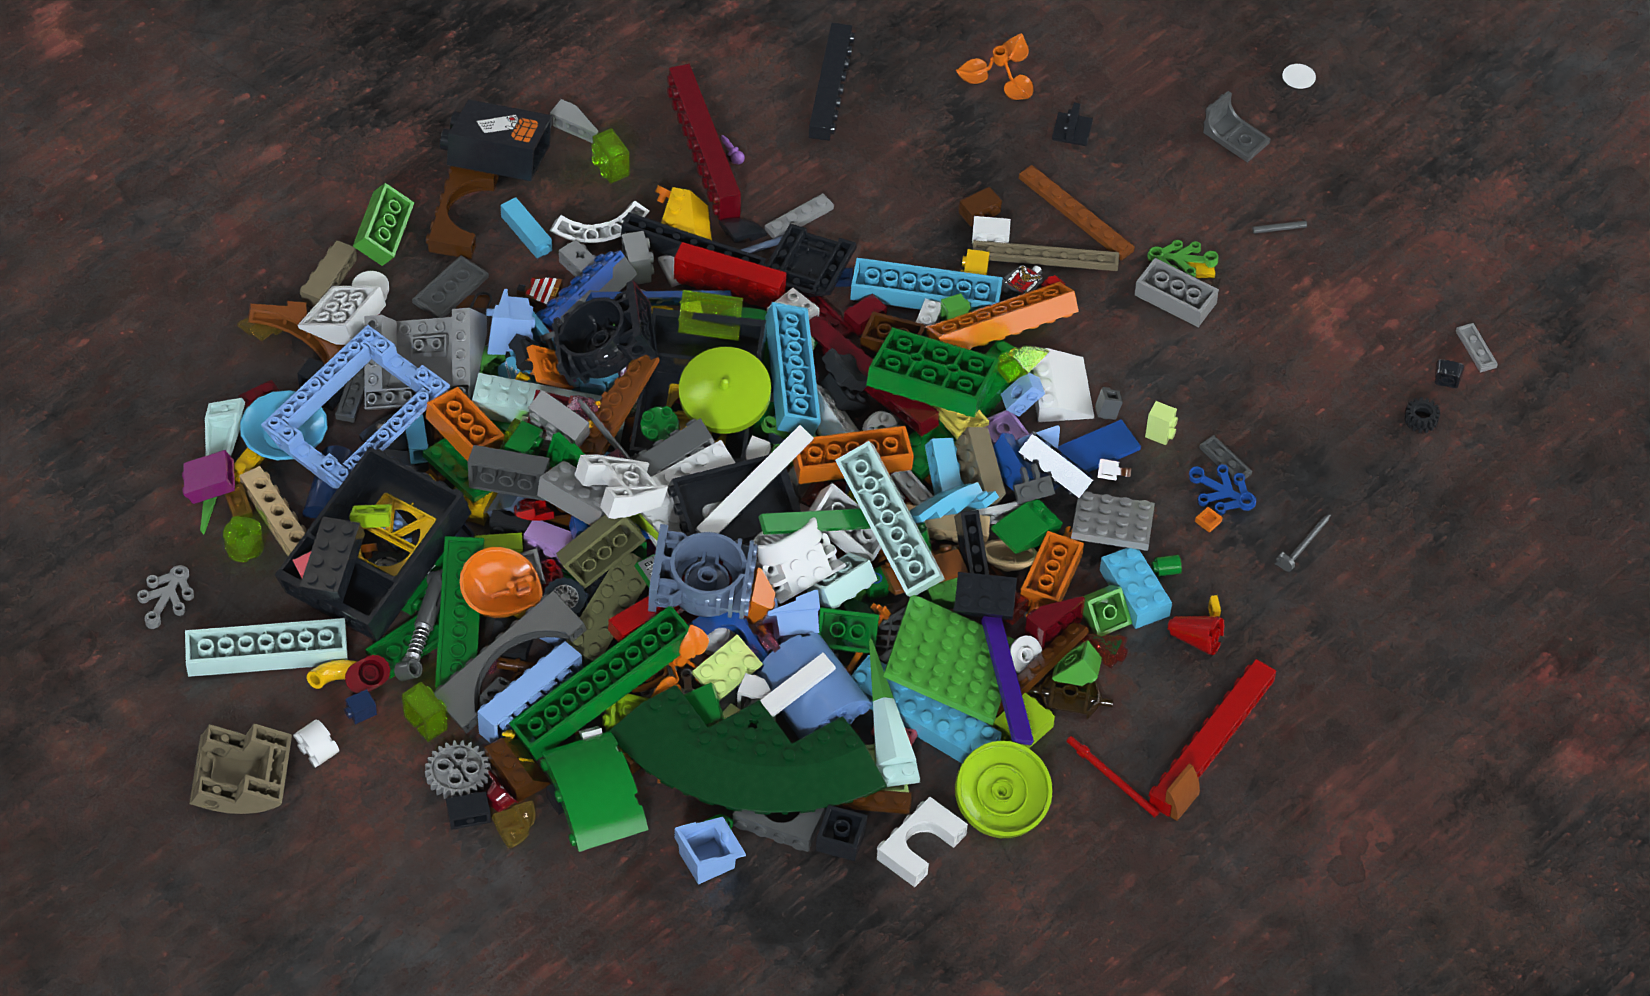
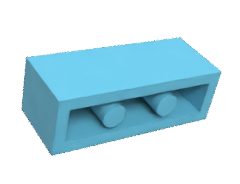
[925,438,964,496]

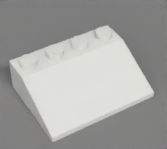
[298,286,386,345]
[1029,348,1094,422]

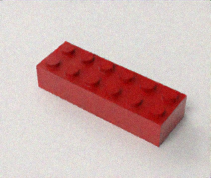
[674,242,786,309]

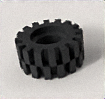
[1404,397,1440,433]

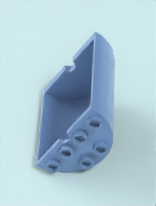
[757,632,873,740]

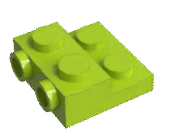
[602,694,649,732]

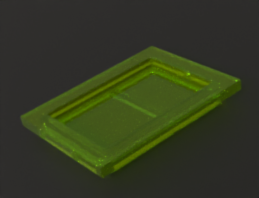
[678,290,743,340]

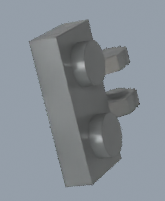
[1013,463,1055,504]

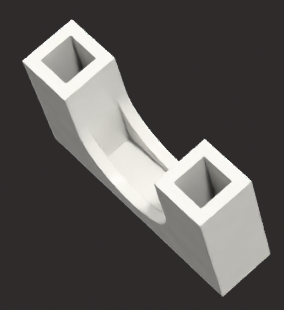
[877,797,968,887]

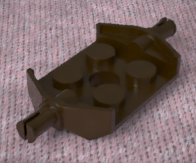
[1026,674,1114,719]

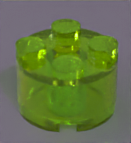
[223,516,264,562]

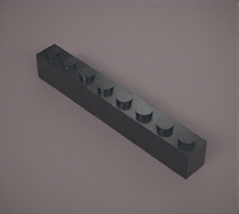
[809,23,855,141]
[621,212,766,266]

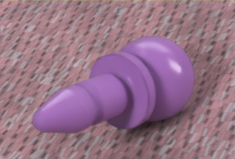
[721,135,745,165]

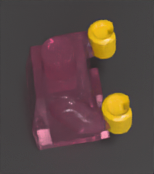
[566,395,601,428]

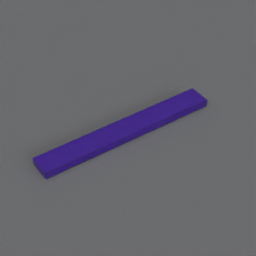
[981,616,1034,745]

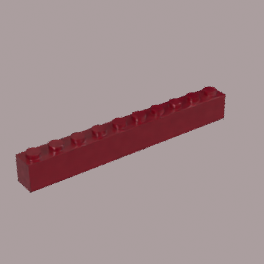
[809,315,939,437]

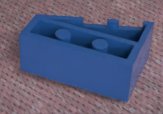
[993,433,1034,491]

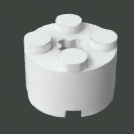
[293,719,339,768]

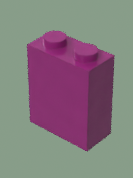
[182,450,235,504]

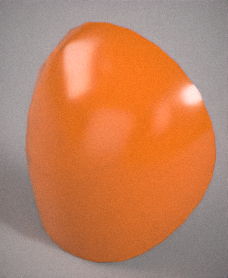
[460,547,543,618]

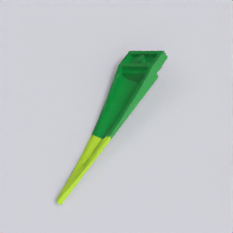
[546,432,659,541]

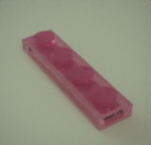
[755,620,781,653]

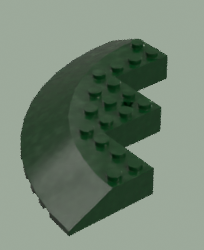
[609,685,887,815]

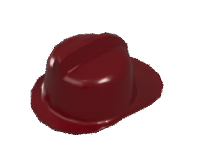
[345,655,390,693]
[486,771,520,812]

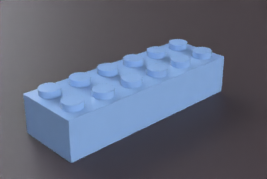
[477,641,582,743]

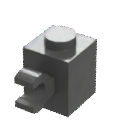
[1095,387,1123,420]

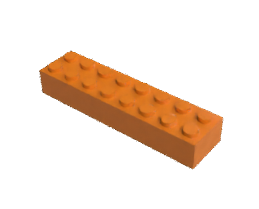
[925,282,1079,350]

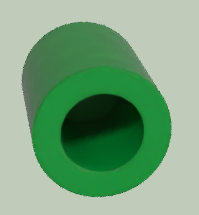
[1151,555,1182,576]

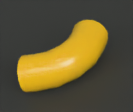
[307,660,357,689]

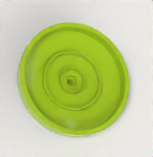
[679,347,771,434]
[955,741,1052,838]

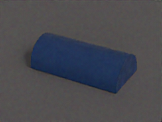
[302,446,354,519]

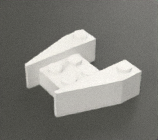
[575,455,668,519]

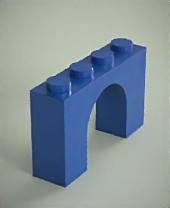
[687,612,769,687]

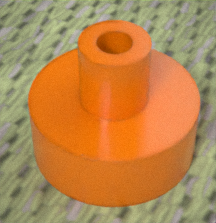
[655,185,671,203]
[360,543,378,560]

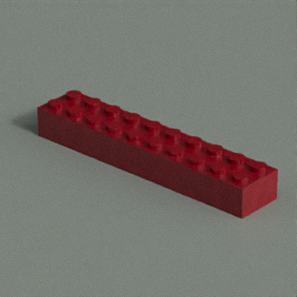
[667,63,741,220]

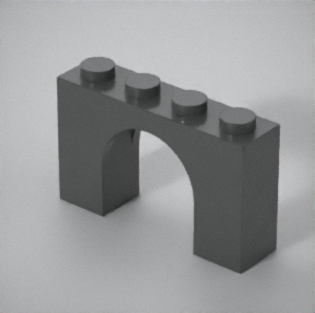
[733,808,826,852]

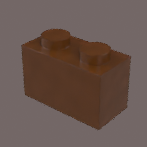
[959,187,1002,227]

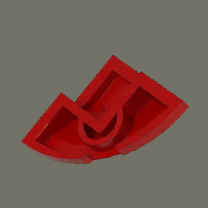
[514,498,554,521]

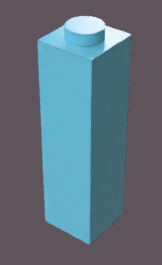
[501,197,552,258]
[406,414,428,464]

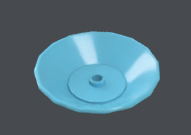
[240,390,327,461]

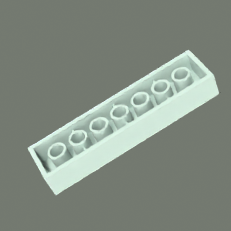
[472,373,625,444]
[835,441,945,597]
[185,618,348,677]

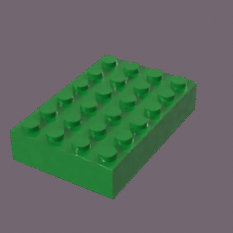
[866,327,999,418]

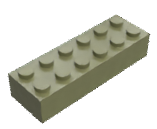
[565,553,647,666]

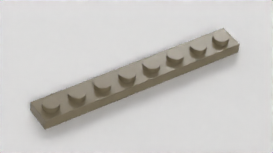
[973,240,1119,271]

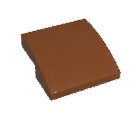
[1165,764,1200,821]

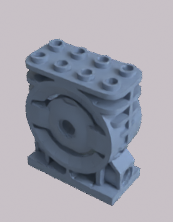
[648,524,758,619]

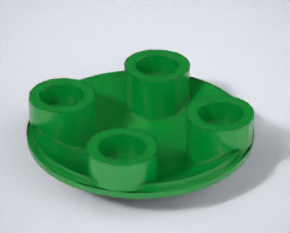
[641,406,679,442]

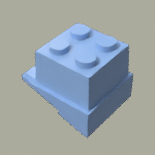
[486,289,535,355]
[763,590,820,644]
[675,817,746,884]

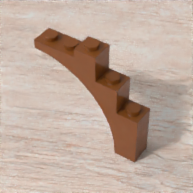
[248,301,345,364]

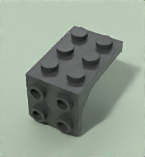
[1203,91,1271,163]

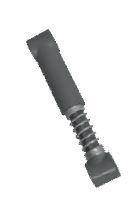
[394,569,443,681]

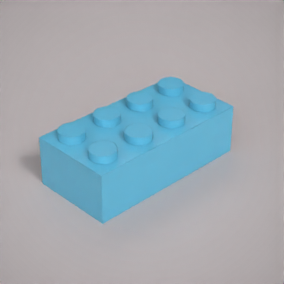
[1100,548,1172,629]

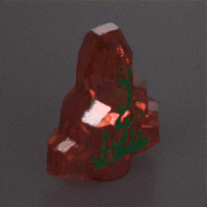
[1081,634,1129,668]

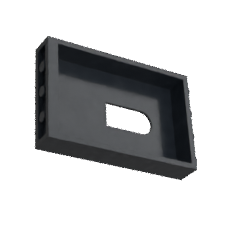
[667,455,801,544]

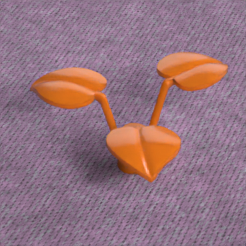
[956,33,1033,100]
[651,625,710,698]

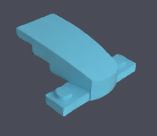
[909,482,999,523]

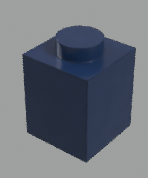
[344,689,377,724]

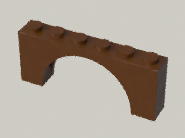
[426,166,498,259]

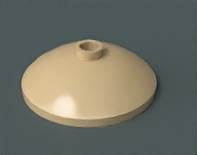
[984,539,1037,572]

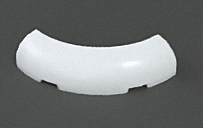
[550,201,649,243]

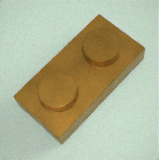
[224,483,253,522]

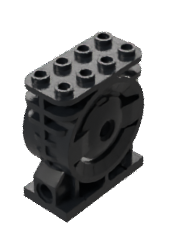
[552,280,658,388]

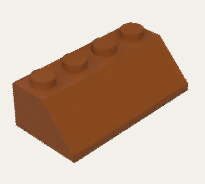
[880,544,968,595]

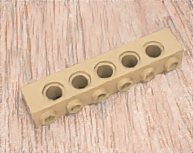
[239,466,307,556]

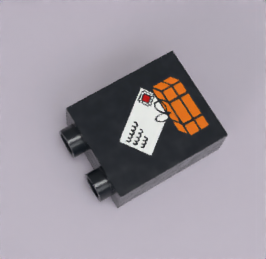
[440,99,552,181]

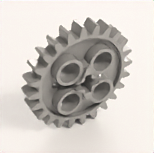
[425,740,491,799]

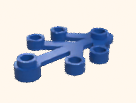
[1189,464,1256,515]

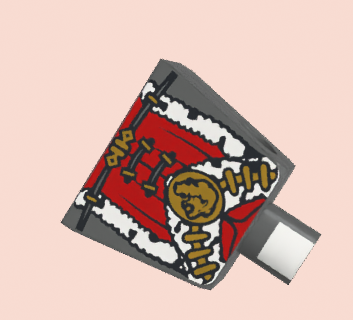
[1001,265,1043,298]

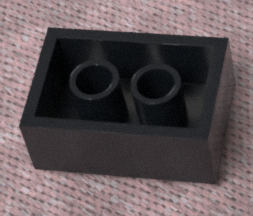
[954,572,1017,621]

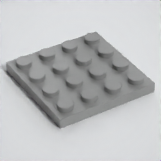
[1071,492,1155,551]

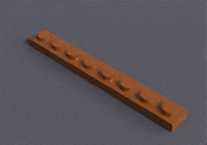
[1019,165,1135,261]

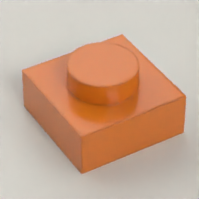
[1195,507,1223,533]

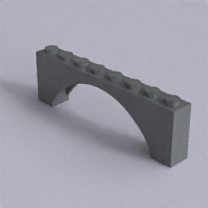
[433,591,587,734]

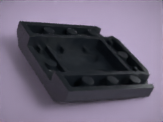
[766,223,857,297]

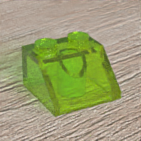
[998,345,1050,383]

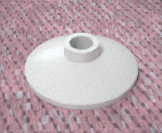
[1010,636,1042,673]

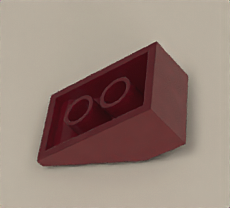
[1025,596,1085,651]

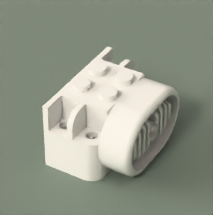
[754,517,846,604]

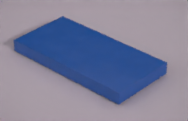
[1058,419,1141,472]

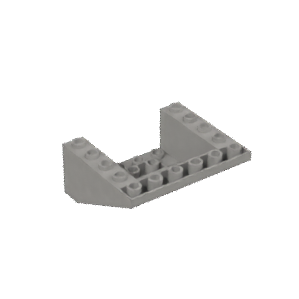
[364,308,487,410]

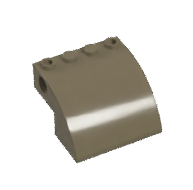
[189,724,292,814]

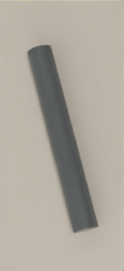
[1252,221,1307,234]

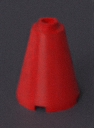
[1168,616,1225,655]

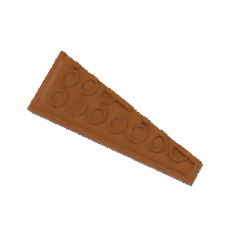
[550,355,660,470]

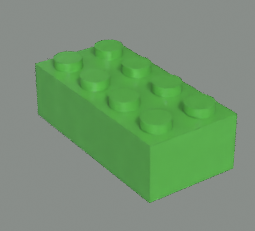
[353,183,414,266]

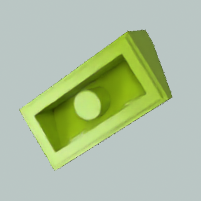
[349,504,392,528]

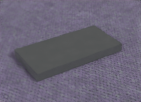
[412,256,489,318]

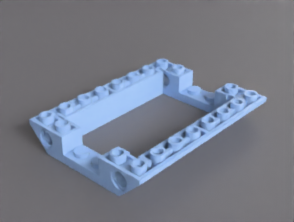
[261,325,450,488]

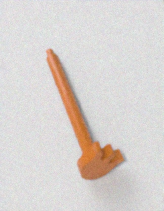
[846,603,891,675]

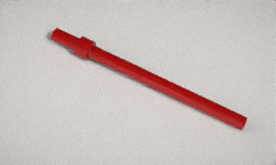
[1066,736,1160,818]

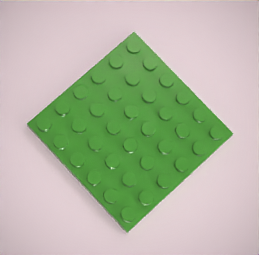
[883,595,1015,725]

